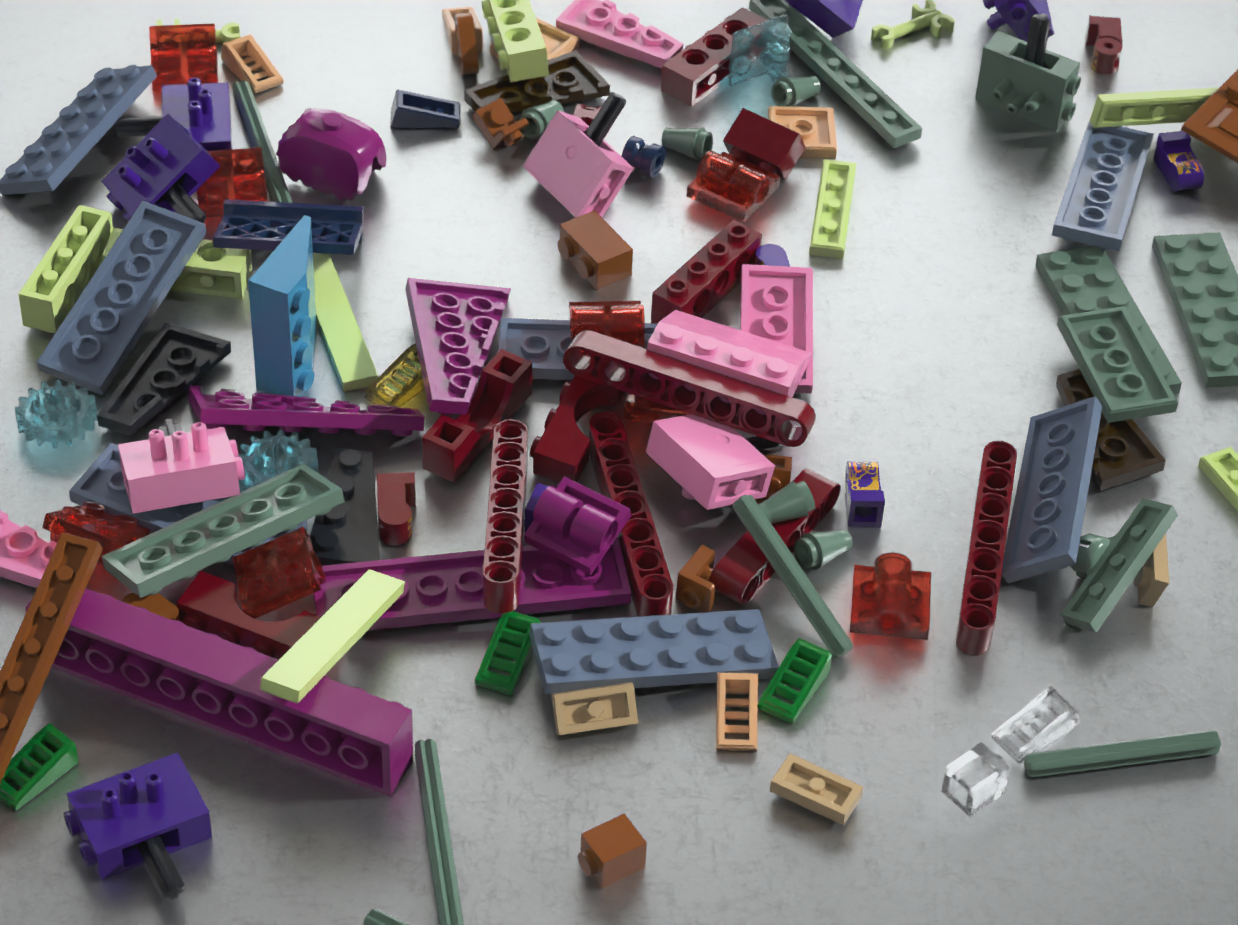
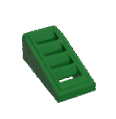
[475,611,541,695]
[757,638,832,725]
[0,723,79,812]

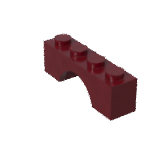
[422,349,532,483]
[529,354,625,483]
[176,571,321,660]

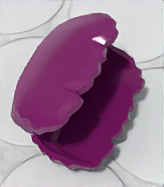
[276,108,387,202]

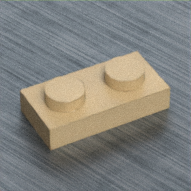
[1134,534,1169,608]
[551,682,638,735]
[770,753,863,825]

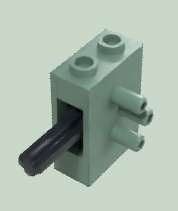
[975,13,1081,131]

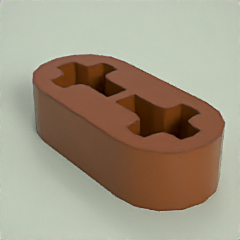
[454,13,479,75]

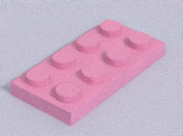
[740,264,813,394]

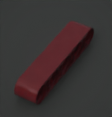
[709,468,841,605]

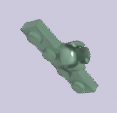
[1060,498,1178,633]

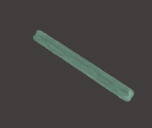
[232,80,292,203]
[414,738,464,925]

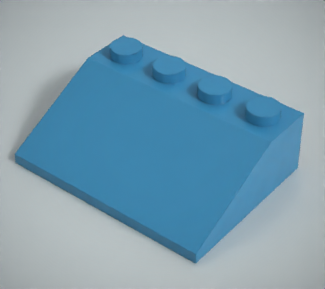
[248,215,317,396]

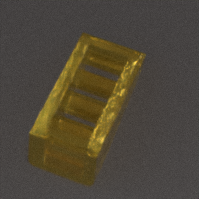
[364,343,425,407]

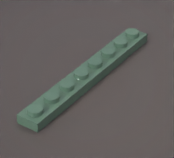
[749,0,922,148]

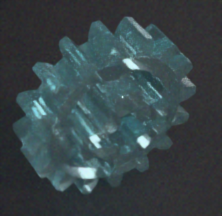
[15,380,98,449]
[238,430,318,490]

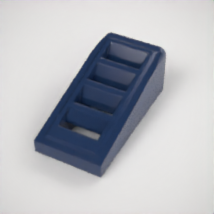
[390,89,460,128]

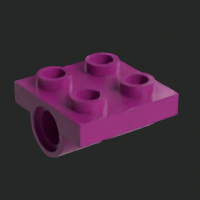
[524,476,631,575]

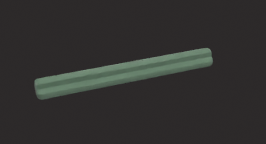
[733,495,853,658]
[1024,730,1221,778]

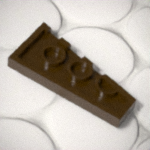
[464,51,610,113]
[1056,369,1166,491]

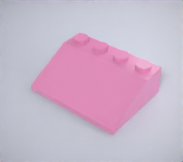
[647,310,812,415]

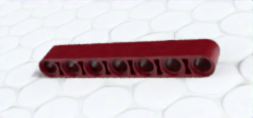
[563,330,816,447]
[589,412,673,617]
[483,419,528,614]
[955,441,1017,656]

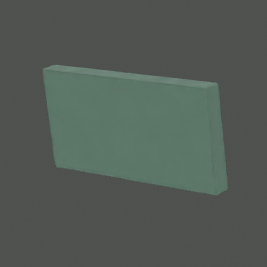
[1057,306,1178,423]

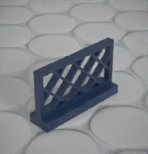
[213,199,364,255]

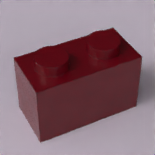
[723,108,806,181]

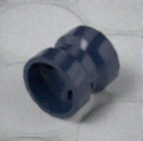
[621,136,666,178]

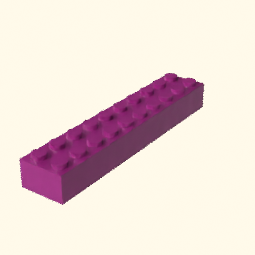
[25,589,413,797]

